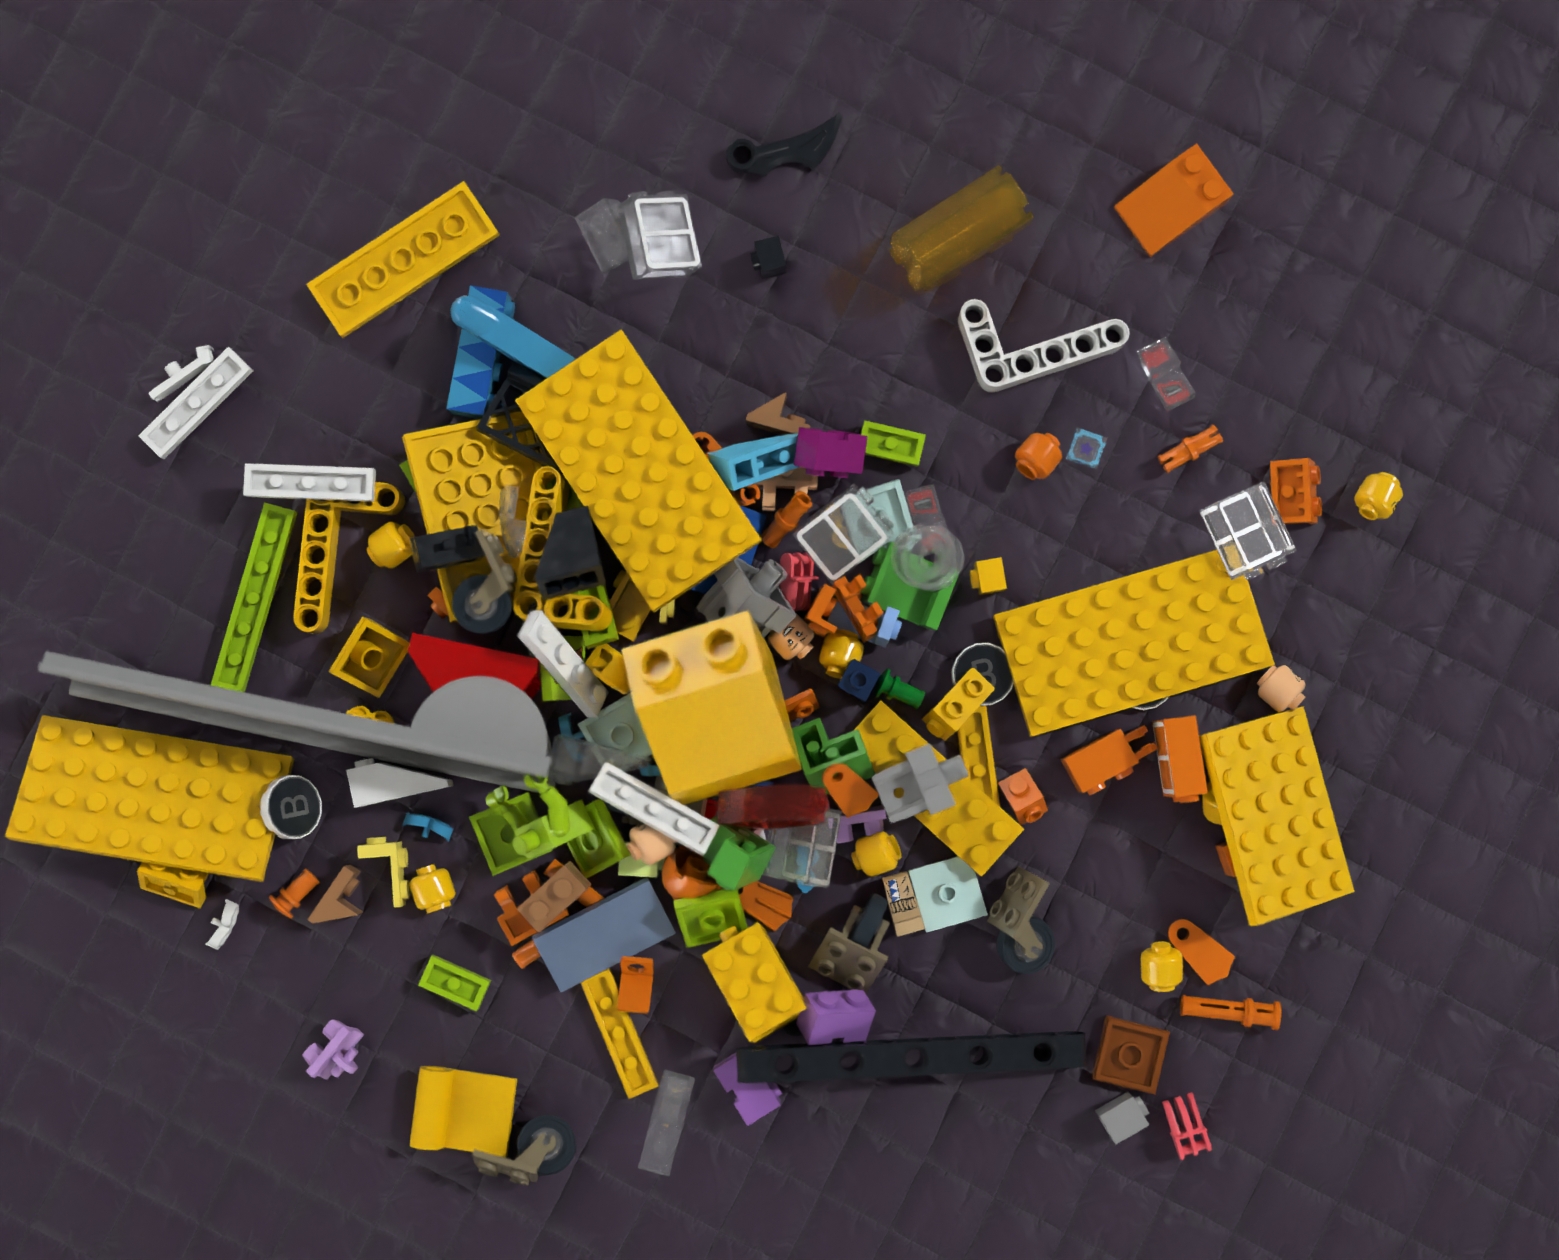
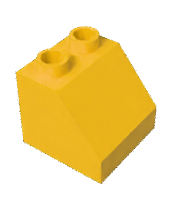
[622,611,802,805]

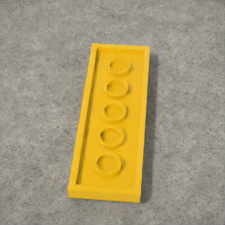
[306,181,500,338]
[853,700,1024,877]

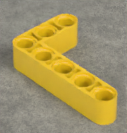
[513,466,612,631]
[293,482,405,634]

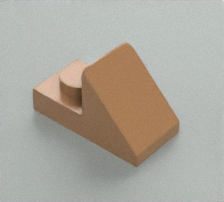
[746,393,810,435]
[308,864,363,923]

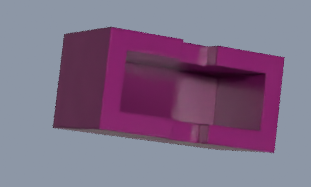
[794,427,868,478]

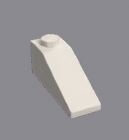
[346,758,454,808]

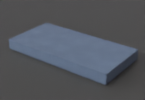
[532,877,676,992]

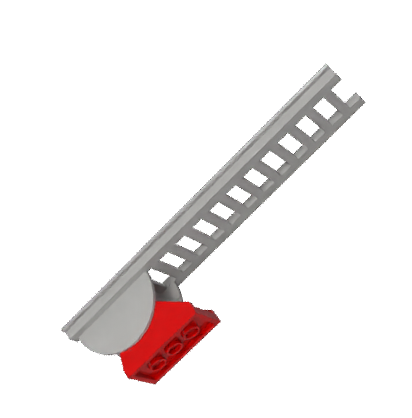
[39,633,558,793]

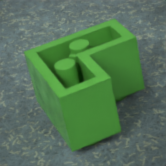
[792,718,876,798]
[703,814,776,890]

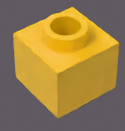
[969,557,1007,595]

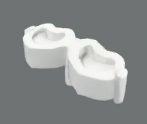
[205,899,239,950]

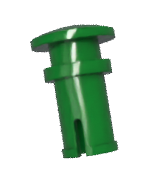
[874,668,925,710]

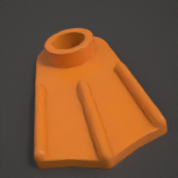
[822,764,879,818]
[722,881,793,931]
[1168,919,1235,985]

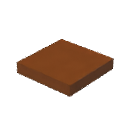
[1091,1015,1170,1095]

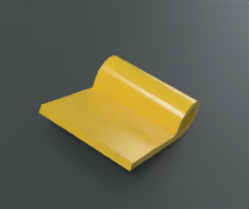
[410,1066,517,1157]

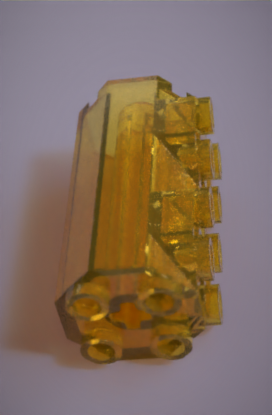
[889,165,1034,292]

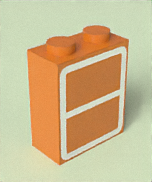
[1152,715,1208,803]

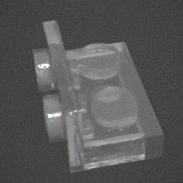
[574,198,644,273]

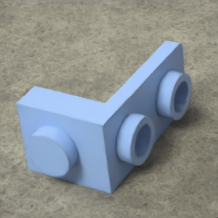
[828,598,902,648]

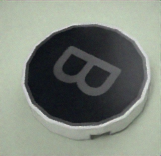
[951,643,1014,706]
[261,775,322,839]

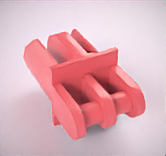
[780,552,819,611]
[1162,1092,1212,1160]

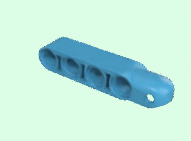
[450,295,576,379]

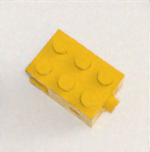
[702,922,807,1043]

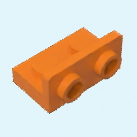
[1270,458,1322,525]
[803,584,838,637]

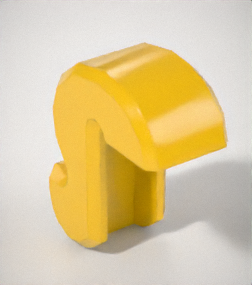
[585,643,631,695]

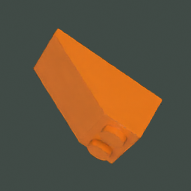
[1114,143,1234,257]

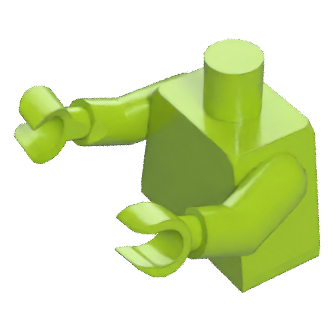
[485,774,595,859]

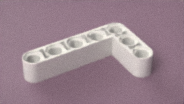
[958,299,1130,392]

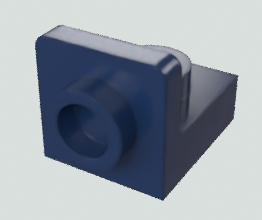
[838,659,881,702]

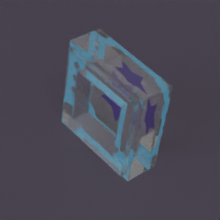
[1066,428,1107,469]

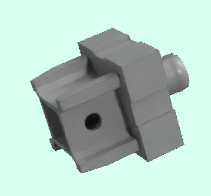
[697,558,797,638]
[872,743,969,823]

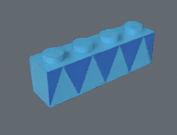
[446,285,515,419]

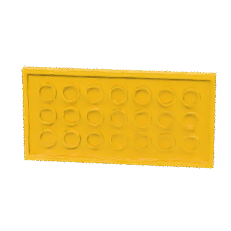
[515,329,762,613]
[993,544,1275,737]
[5,715,294,882]

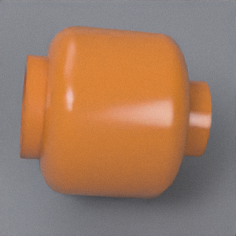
[1015,433,1062,480]

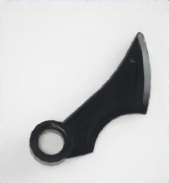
[727,113,842,176]

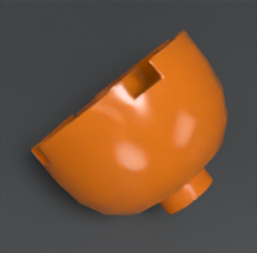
[661,846,722,900]

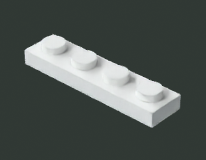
[138,347,253,459]
[243,463,376,502]
[518,610,609,718]
[588,762,720,856]

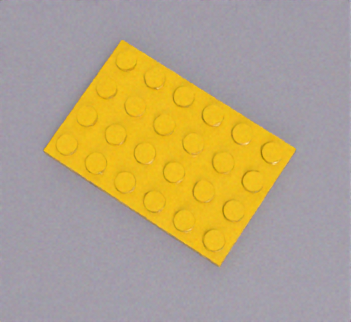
[402,411,572,623]
[1199,706,1355,926]

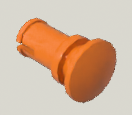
[269,868,320,919]

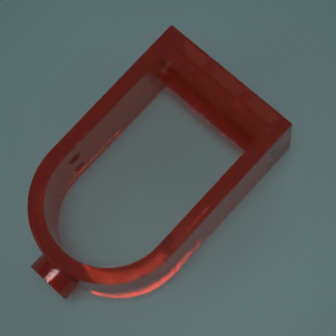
[718,785,828,830]

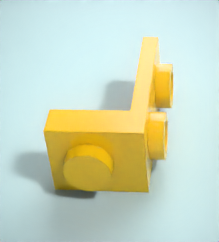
[922,668,995,741]

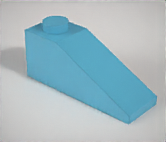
[708,433,800,491]

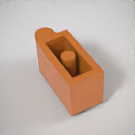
[1060,725,1158,796]

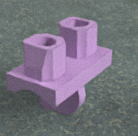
[827,805,886,843]
[302,1019,364,1080]

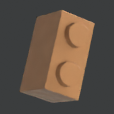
[517,861,592,933]

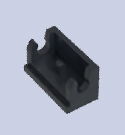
[409,525,486,573]

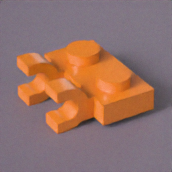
[832,575,884,643]
[494,870,569,946]

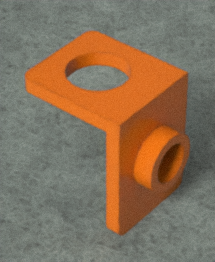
[617,956,654,1014]

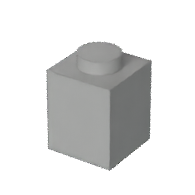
[1095,1091,1149,1144]

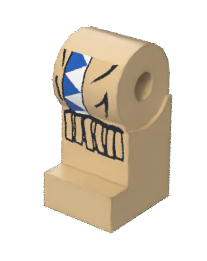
[882,871,925,937]

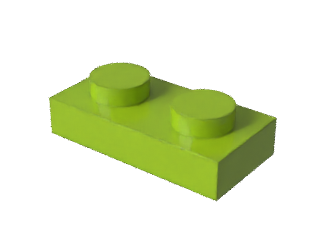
[861,420,926,467]
[418,955,492,1011]

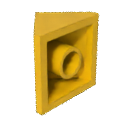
[329,616,410,698]

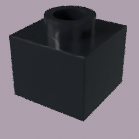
[750,235,786,279]

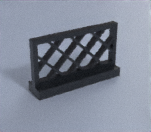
[476,362,565,477]

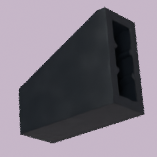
[535,506,606,600]

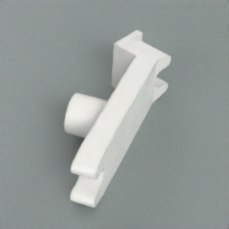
[148,345,214,402]

